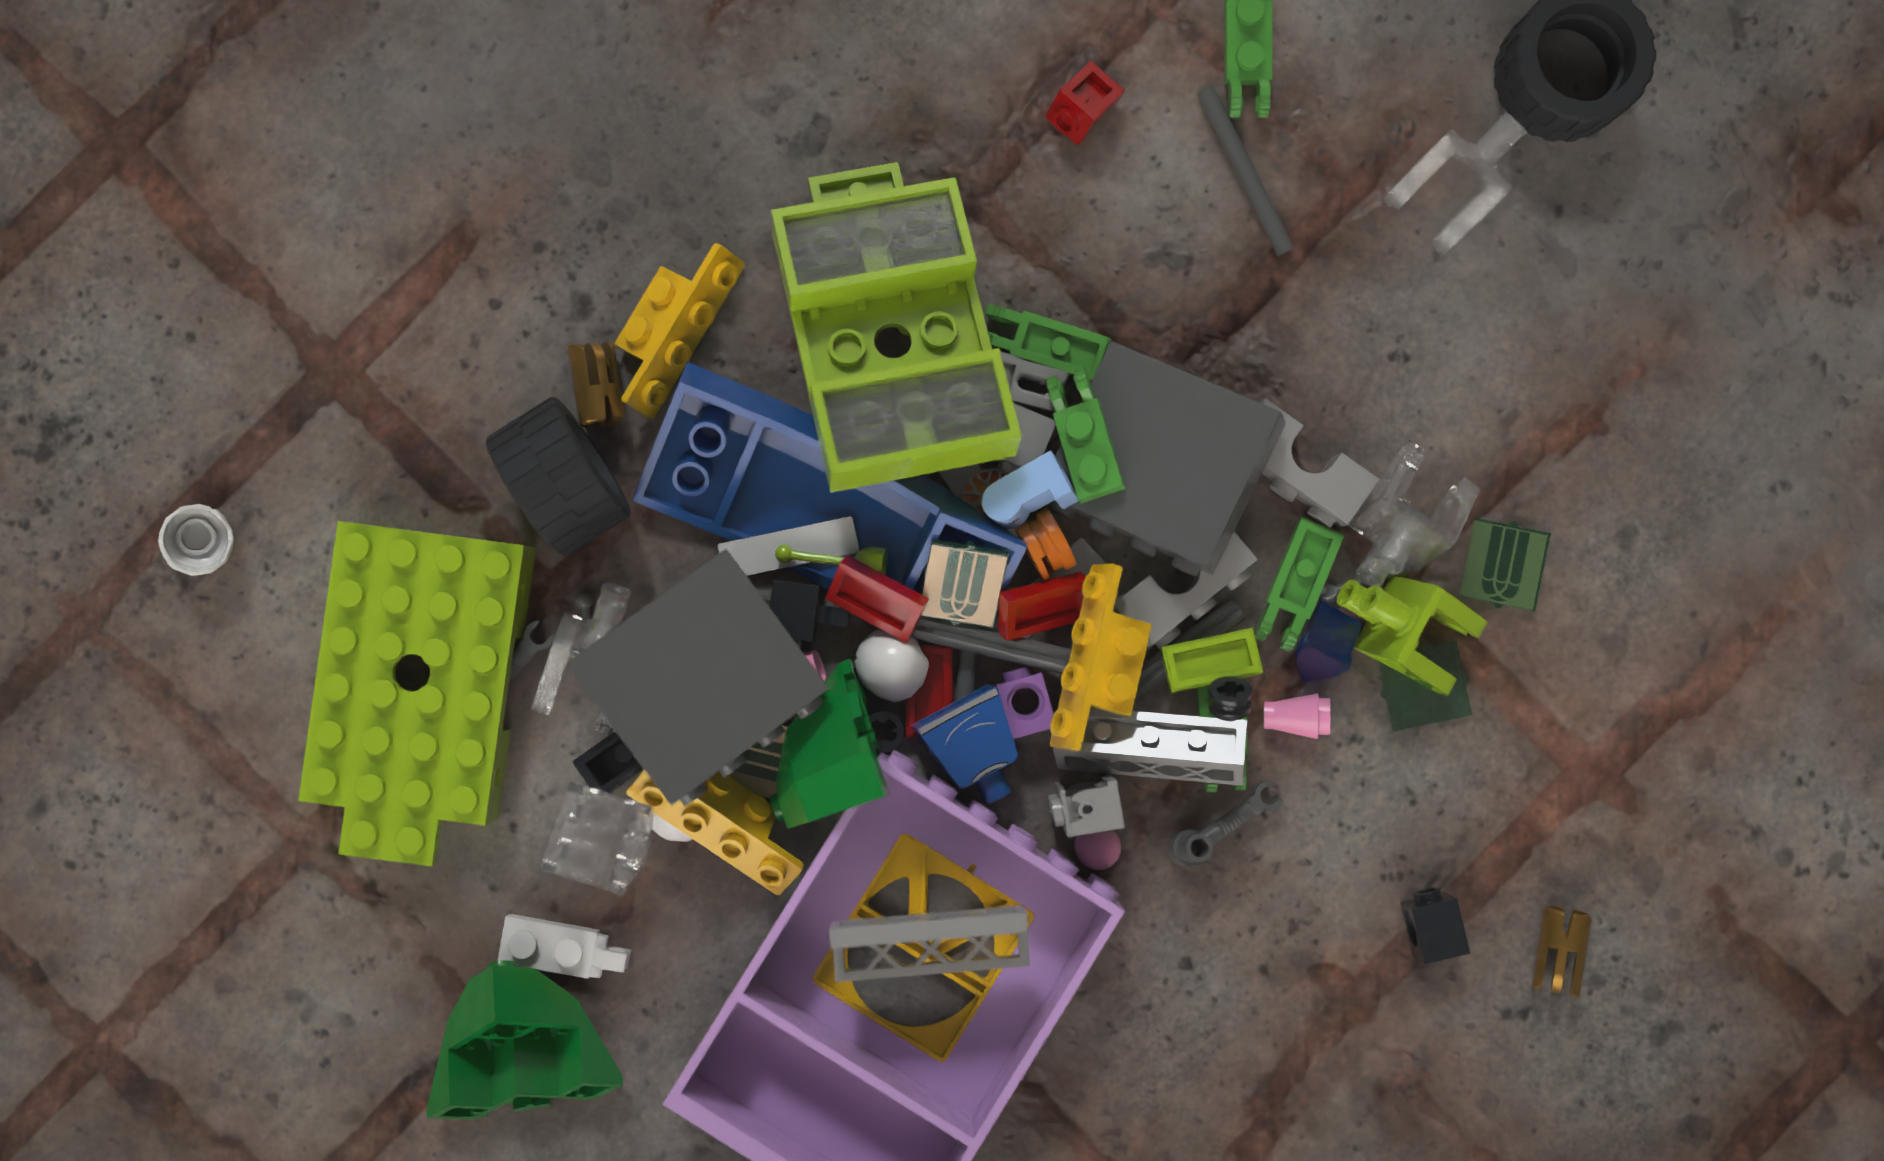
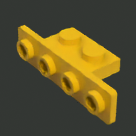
[614,243,745,419]
[1050,563,1152,751]
[626,769,804,895]

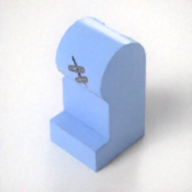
[982,451,1078,529]

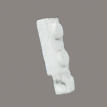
[497,914,631,979]

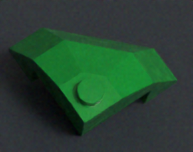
[770,659,890,829]
[427,960,623,1120]

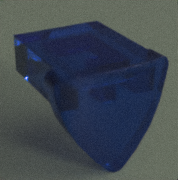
[1296,601,1363,681]

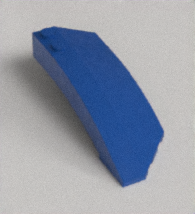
[631,362,1027,609]

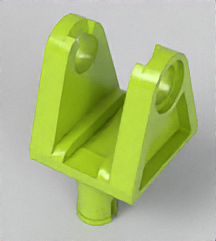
[1336,576,1487,696]

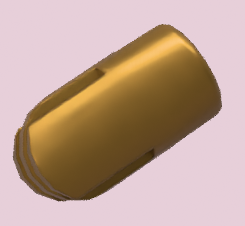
[568,342,625,428]
[1531,906,1592,998]

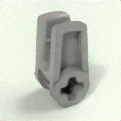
[1000,352,1069,415]

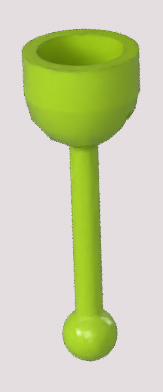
[775,545,888,575]

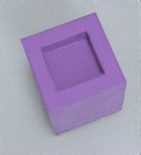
[996,666,1053,739]

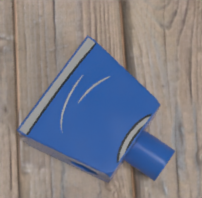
[910,685,1018,804]

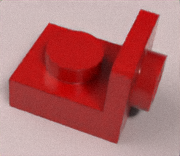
[1045,61,1125,145]

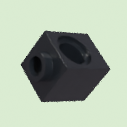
[1400,888,1471,964]

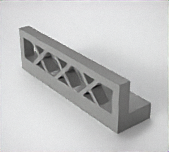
[1053,708,1247,786]
[829,905,1030,982]

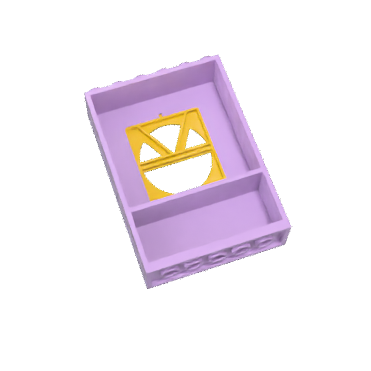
[663,750,1125,1161]

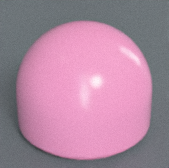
[1074,830,1121,870]

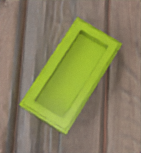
[1160,628,1263,694]

